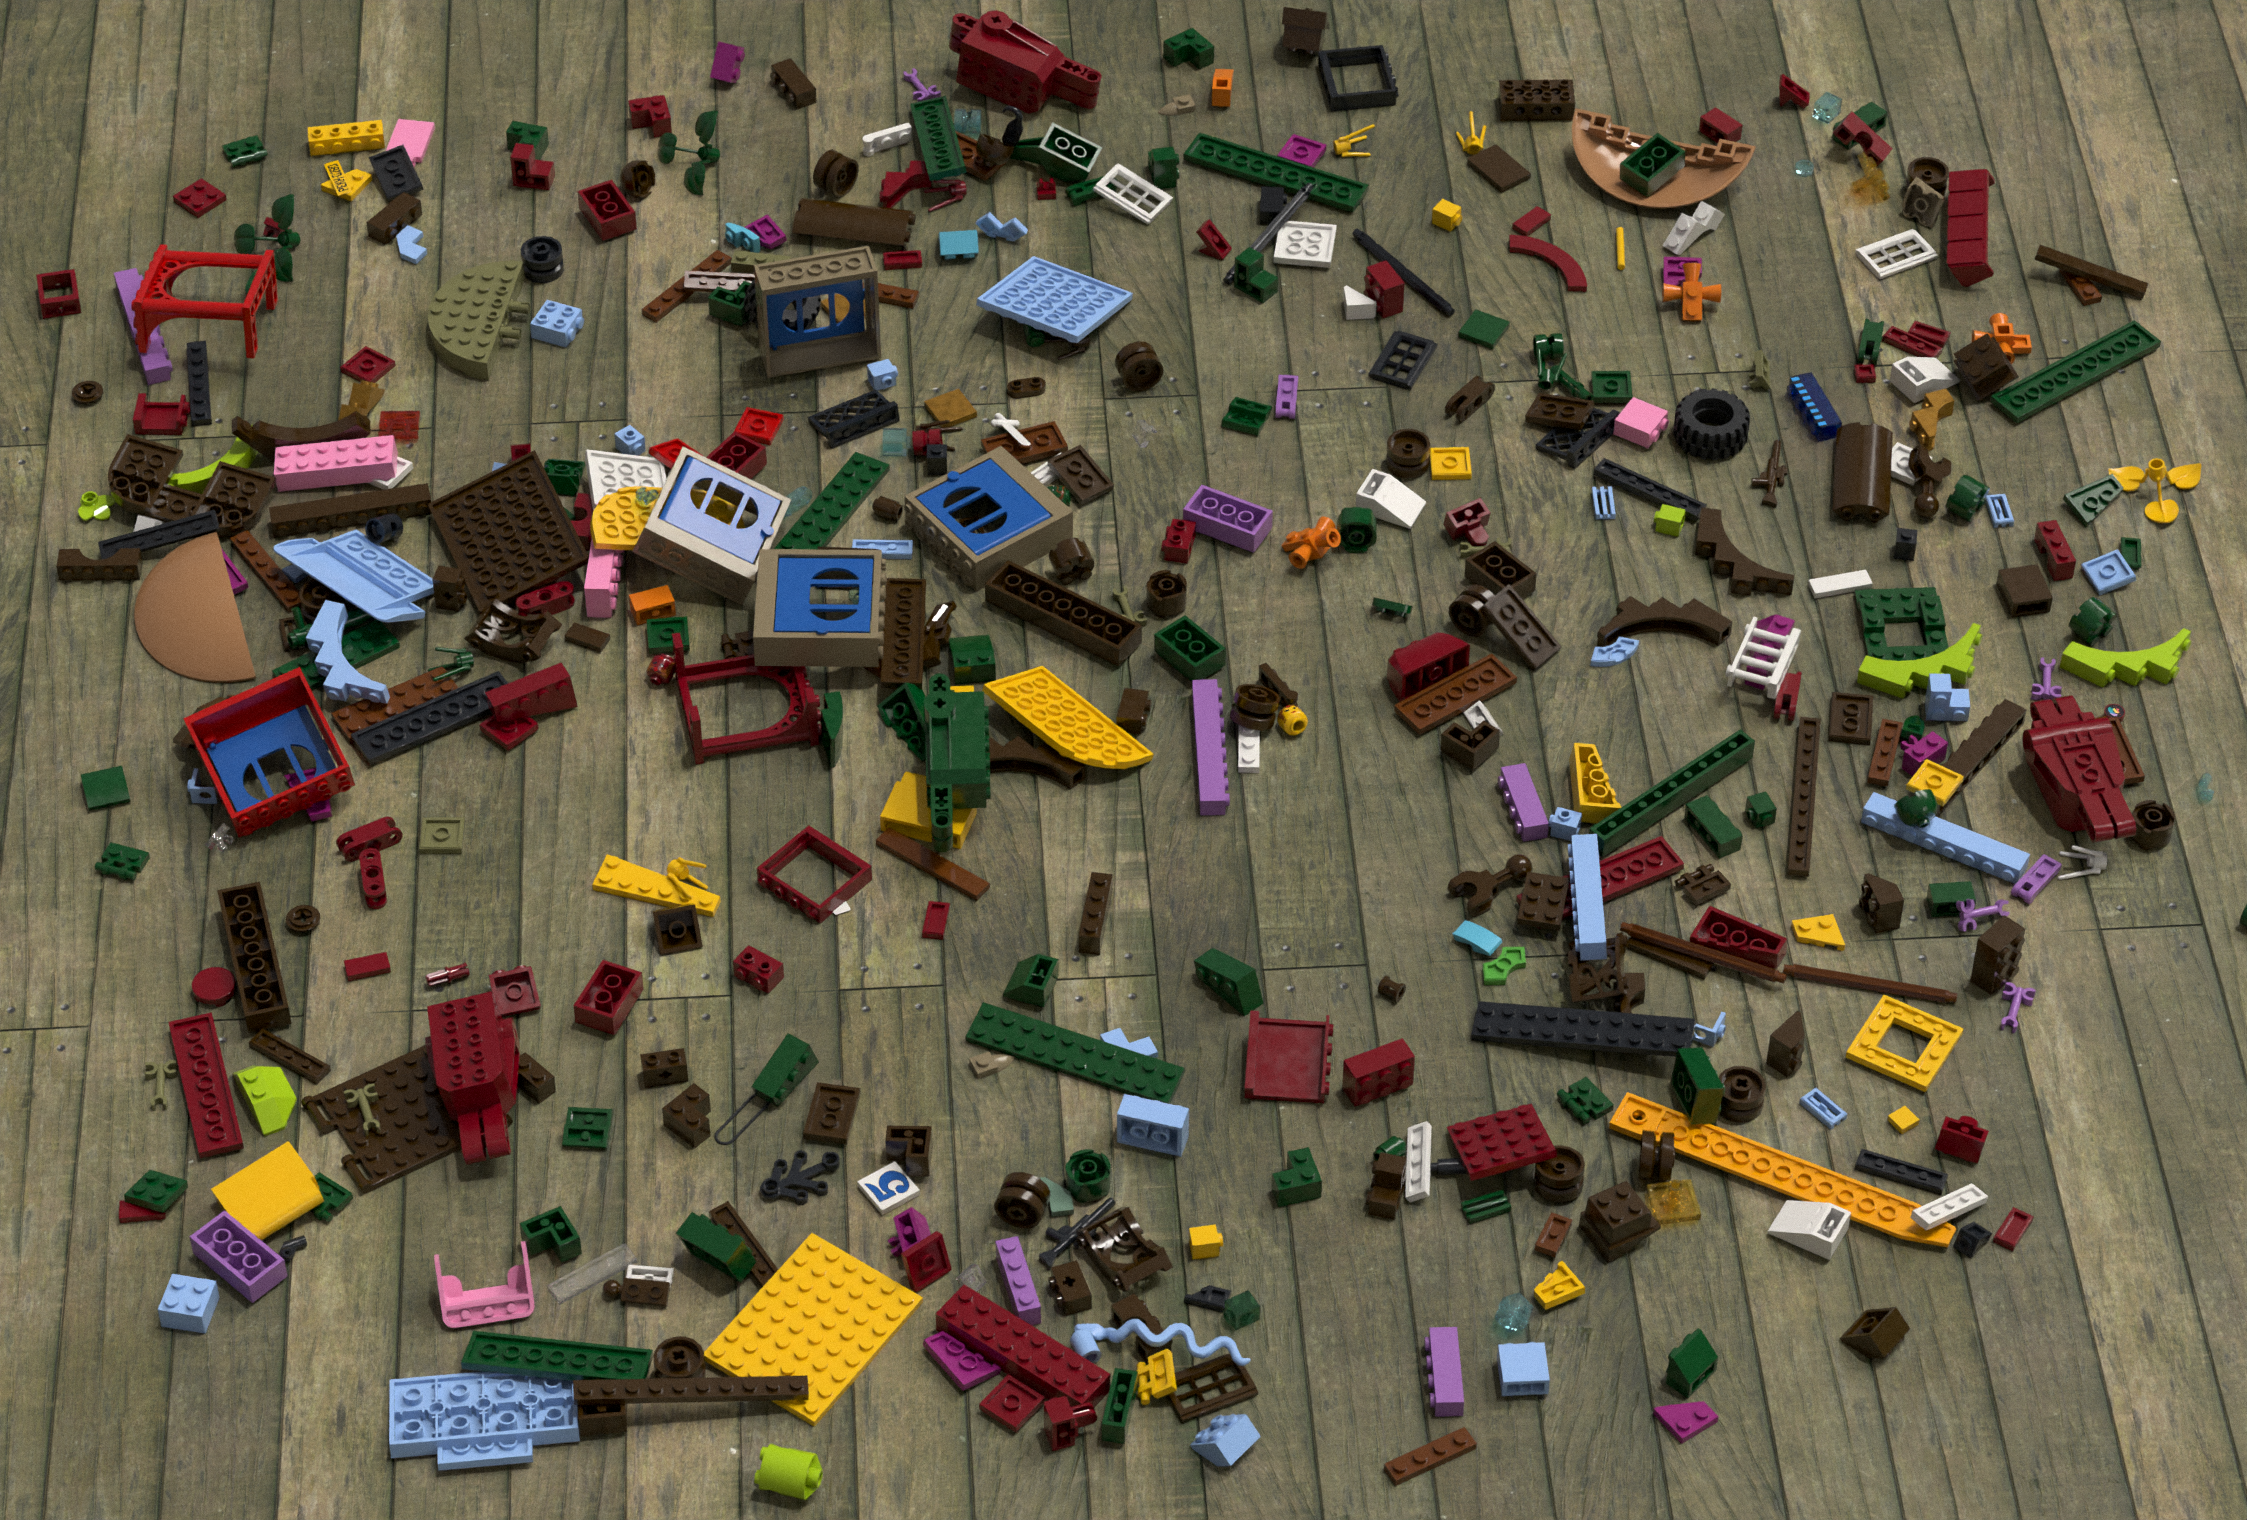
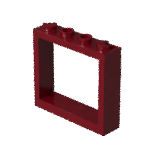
[757,825,872,924]

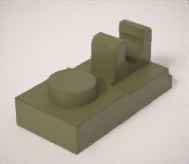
[1748,350,1771,390]

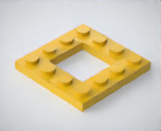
[1845,995,1963,1092]

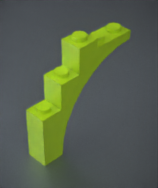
[1857,623,1983,699]
[2060,628,2191,688]

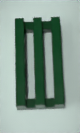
[1461,1190,1512,1224]

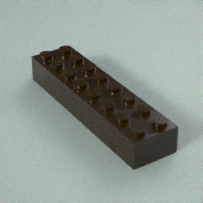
[985,560,1142,666]
[217,882,292,1033]

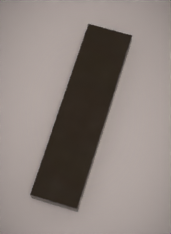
[1628,936,1714,980]
[248,1028,331,1085]

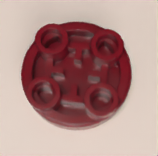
[192,967,236,1007]

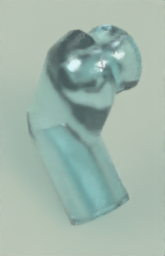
[636,487,659,505]
[2198,773,2214,801]

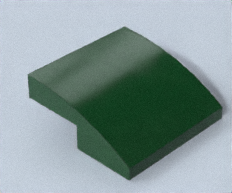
[1221,397,1272,436]
[81,766,131,811]
[562,1107,613,1149]

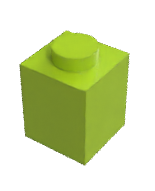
[1653,504,1686,537]

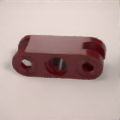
[516,581,575,617]
[1773,671,1802,721]
[336,816,403,862]
[359,848,387,909]

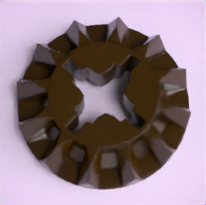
[72,381,104,405]
[286,905,321,934]

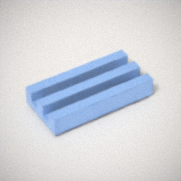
[1592,486,1616,519]
[1985,494,2014,528]
[1800,1088,1847,1130]

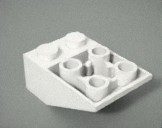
[1890,357,1960,403]
[1356,469,1426,529]
[1768,1200,1851,1260]

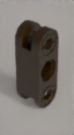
[1445,376,1495,422]

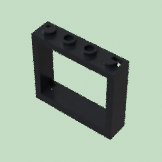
[1318,45,1399,111]

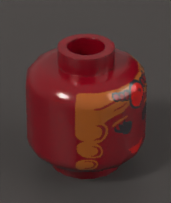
[646,654,675,685]

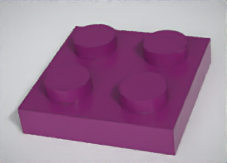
[1277,134,1327,168]

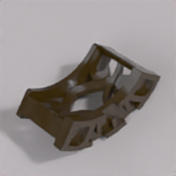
[464,599,563,663]
[1568,932,1630,1003]
[1076,1207,1173,1292]

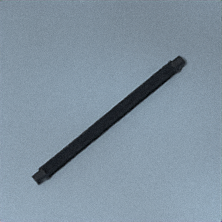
[1223,183,1314,285]
[1352,228,1455,316]

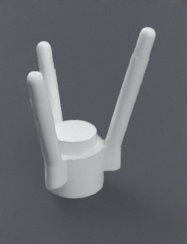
[2058,846,2107,880]

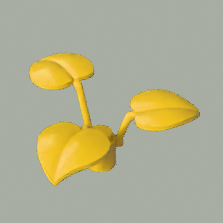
[2108,458,2201,523]

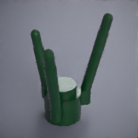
[1537,349,1568,390]
[428,647,474,682]

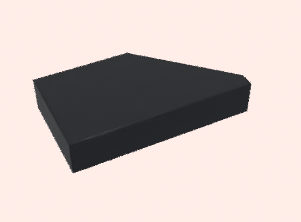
[1184,1285,1231,1313]

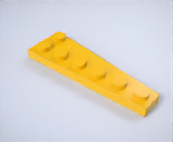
[592,854,721,917]

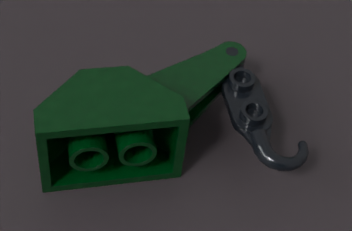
[1002,106,1103,182]

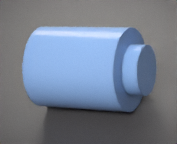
[1070,1329,1102,1364]

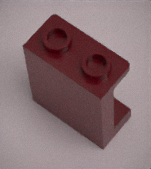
[133,393,190,435]

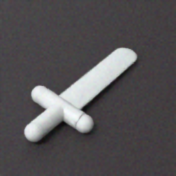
[991,413,1031,445]

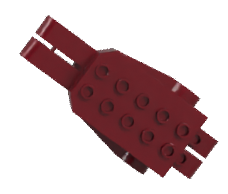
[949,10,1102,114]
[2022,695,2136,843]
[425,991,520,1165]

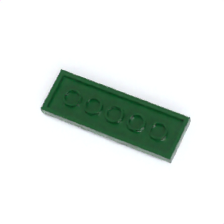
[272,620,400,691]

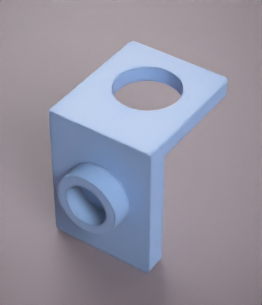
[187,768,217,804]
[1693,1012,1726,1047]

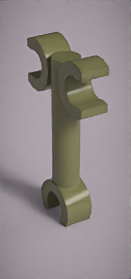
[1460,538,1512,558]
[1113,586,1147,627]
[145,1060,177,1111]
[344,1084,381,1136]

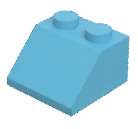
[938,230,979,259]

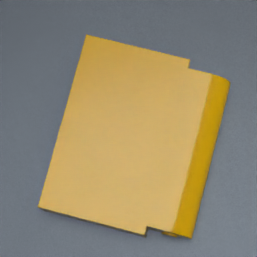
[880,771,977,849]
[211,1141,324,1241]

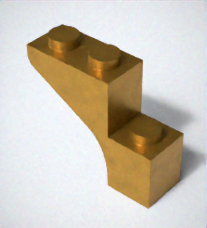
[338,380,385,420]
[1909,388,1954,451]

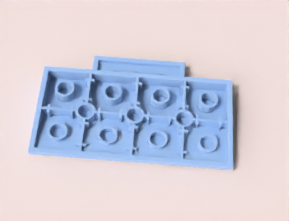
[389,1371,580,1470]

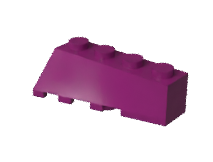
[1745,614,1795,690]

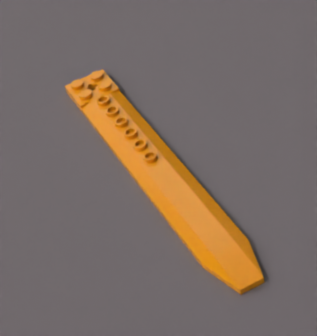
[1609,1092,1956,1247]

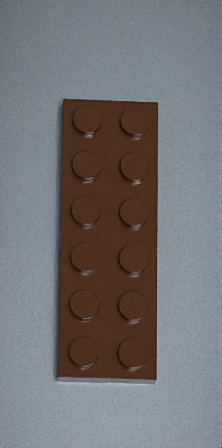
[1394,653,1517,735]
[331,666,458,744]

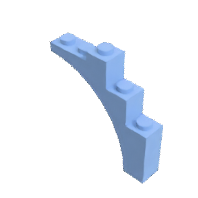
[306,600,390,704]

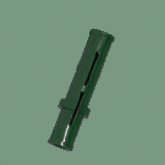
[1550,365,1594,401]

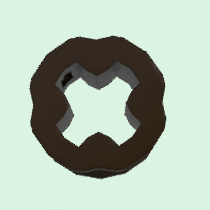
[1377,975,1406,1002]

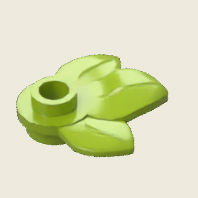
[78,491,116,521]

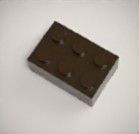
[1464,541,1537,599]
[1970,915,2025,995]

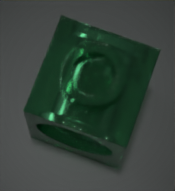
[1223,1290,1260,1330]

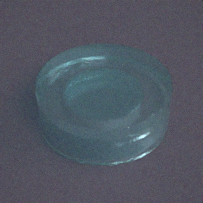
[1795,160,1814,177]

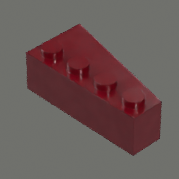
[485,663,578,722]
[1690,905,1787,969]

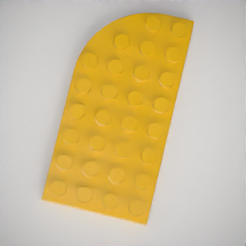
[590,486,745,550]
[982,666,1154,769]

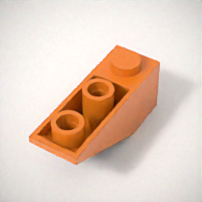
[1212,69,1234,107]

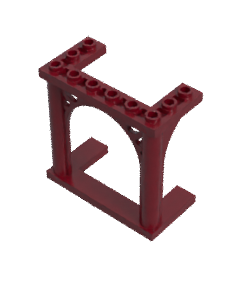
[672,633,821,765]

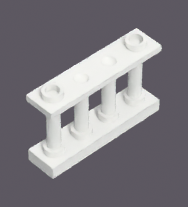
[1726,617,1801,699]

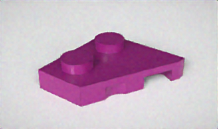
[744,214,787,249]
[1663,257,1702,286]
[1653,1401,1719,1444]

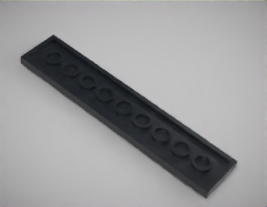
[1471,1001,1696,1057]

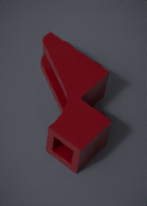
[879,160,932,208]

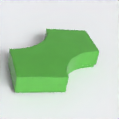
[1482,947,1526,985]

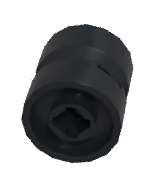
[365,513,403,544]

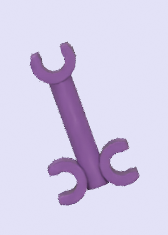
[903,68,941,102]
[2031,658,2062,700]
[1956,899,2010,932]
[2000,982,2036,1033]

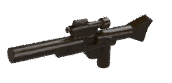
[1751,440,1788,508]

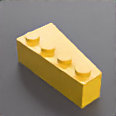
[1569,743,1621,823]

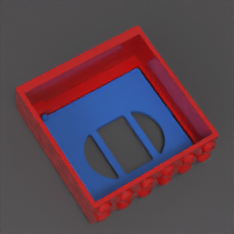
[183,667,355,837]

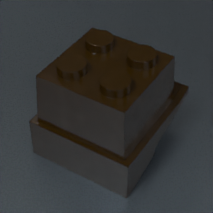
[1282,7,1329,54]
[1954,333,2019,402]
[1579,1181,1661,1263]

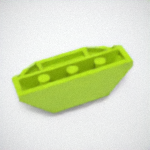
[232,1065,297,1137]

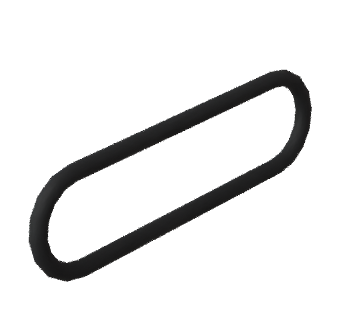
[714,1093,770,1145]

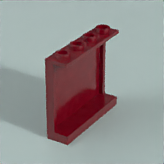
[1245,1010,1334,1103]

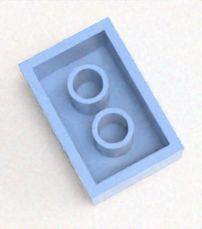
[1117,1094,1189,1156]

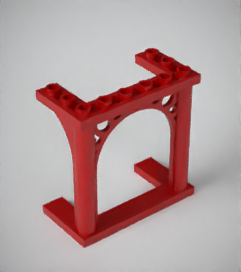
[131,244,278,359]

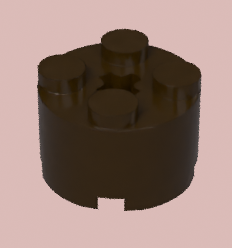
[1048,538,1094,585]
[1146,570,1187,618]
[2131,800,2175,850]

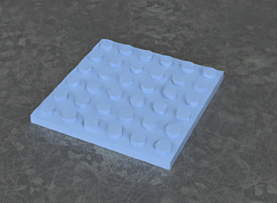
[976,256,1133,343]

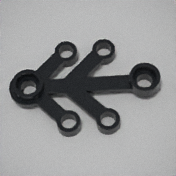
[760,1150,840,1205]

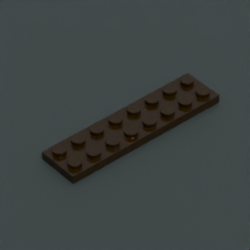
[881,578,926,690]

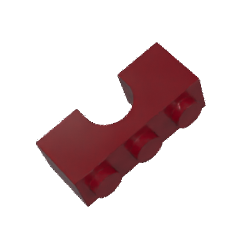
[1832,111,1893,170]
[570,493,594,551]
[2034,520,2076,581]

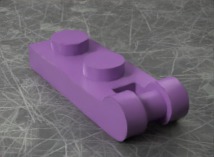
[1275,375,1298,419]
[2011,854,2062,905]

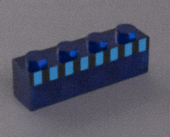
[1787,372,1842,442]

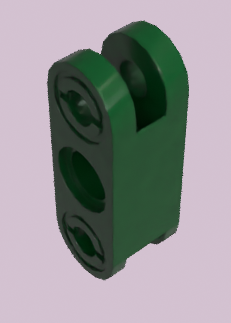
[1857,318,1885,366]

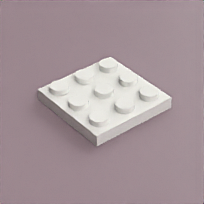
[1274,221,1337,268]

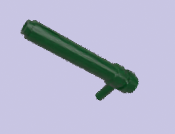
[287,607,375,649]

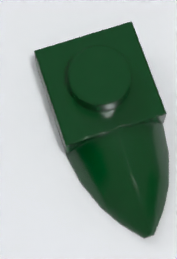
[1900,715,1925,741]

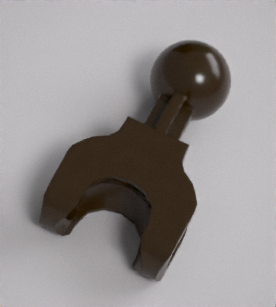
[1908,444,1951,518]
[1447,854,1533,917]

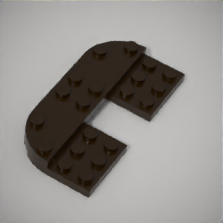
[108,434,276,538]

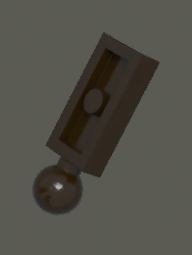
[603,1278,670,1306]

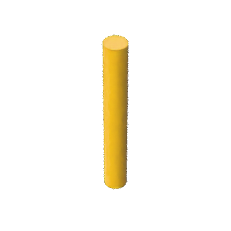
[1616,227,1625,270]

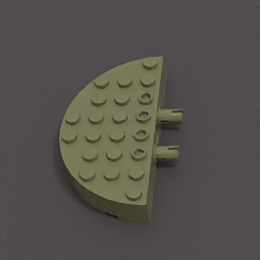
[428,260,531,380]

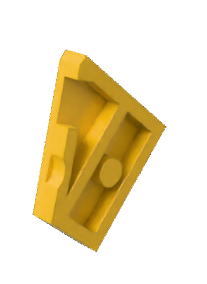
[321,169,372,202]
[1791,914,1845,951]
[1534,1261,1585,1310]

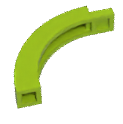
[168,425,258,494]

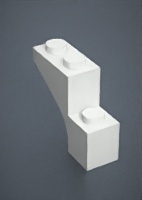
[1663,201,1725,255]

